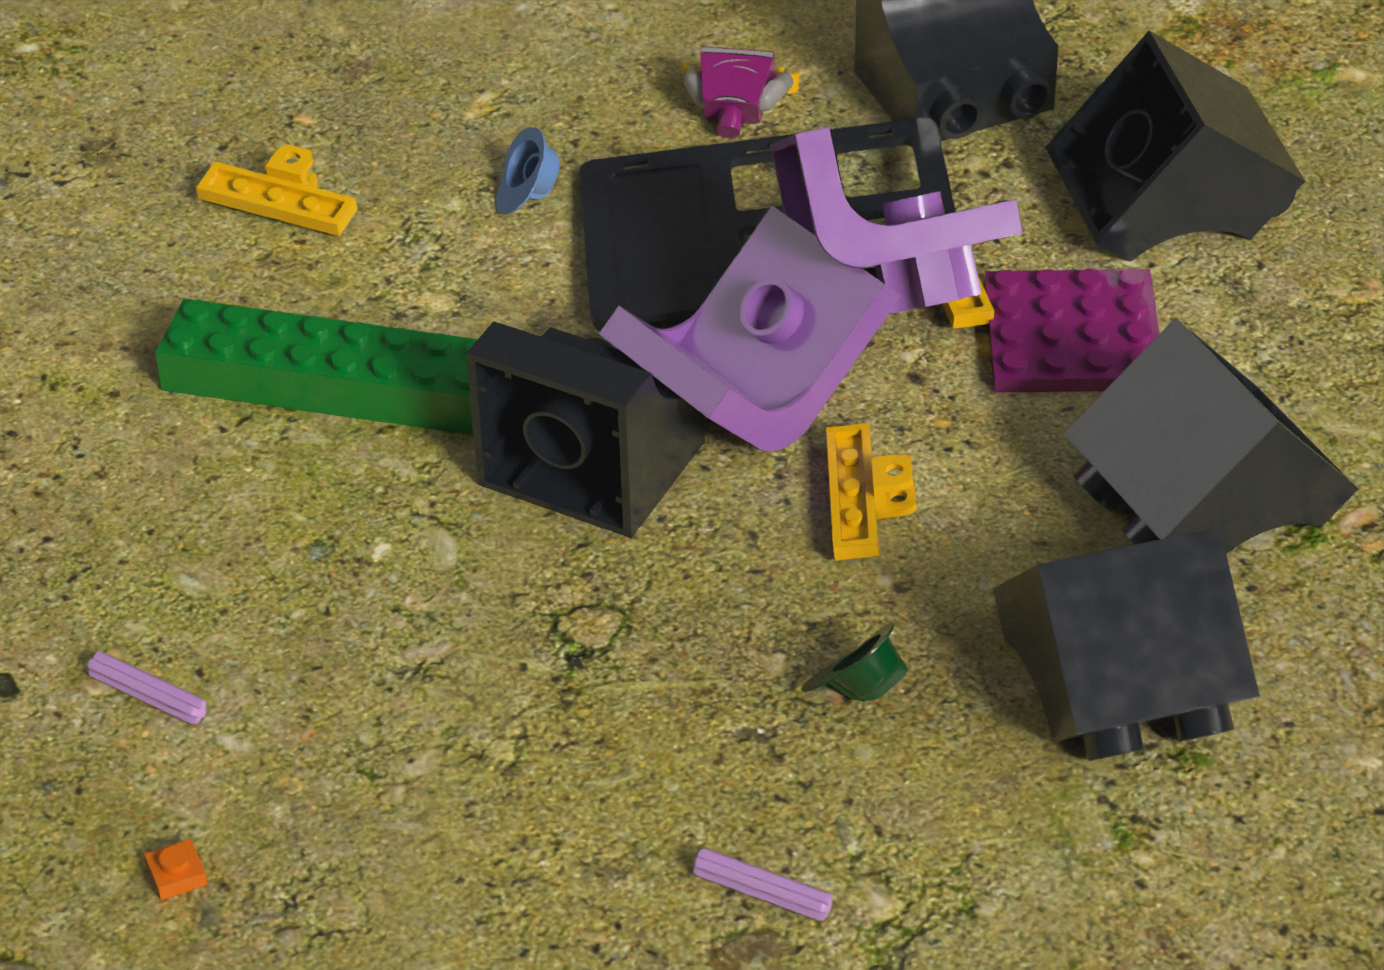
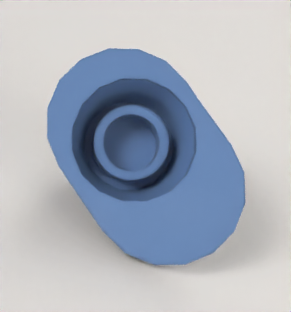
[495,127,560,215]

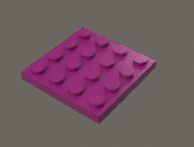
[984,268,1160,393]

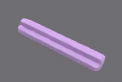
[87,651,207,725]
[693,848,832,921]

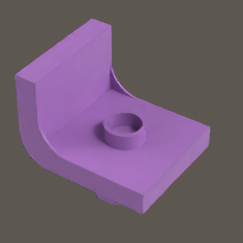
[770,127,1023,314]
[599,206,901,451]

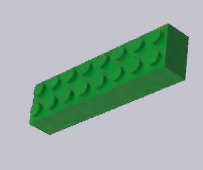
[155,298,478,435]

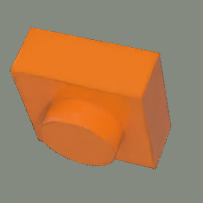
[144,838,208,901]

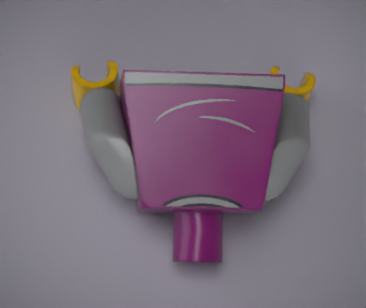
[682,46,800,138]

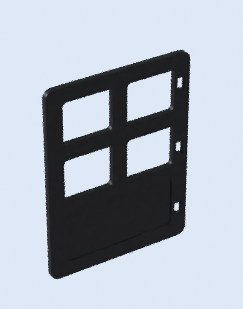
[580,118,956,329]

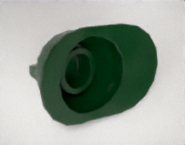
[801,623,907,701]

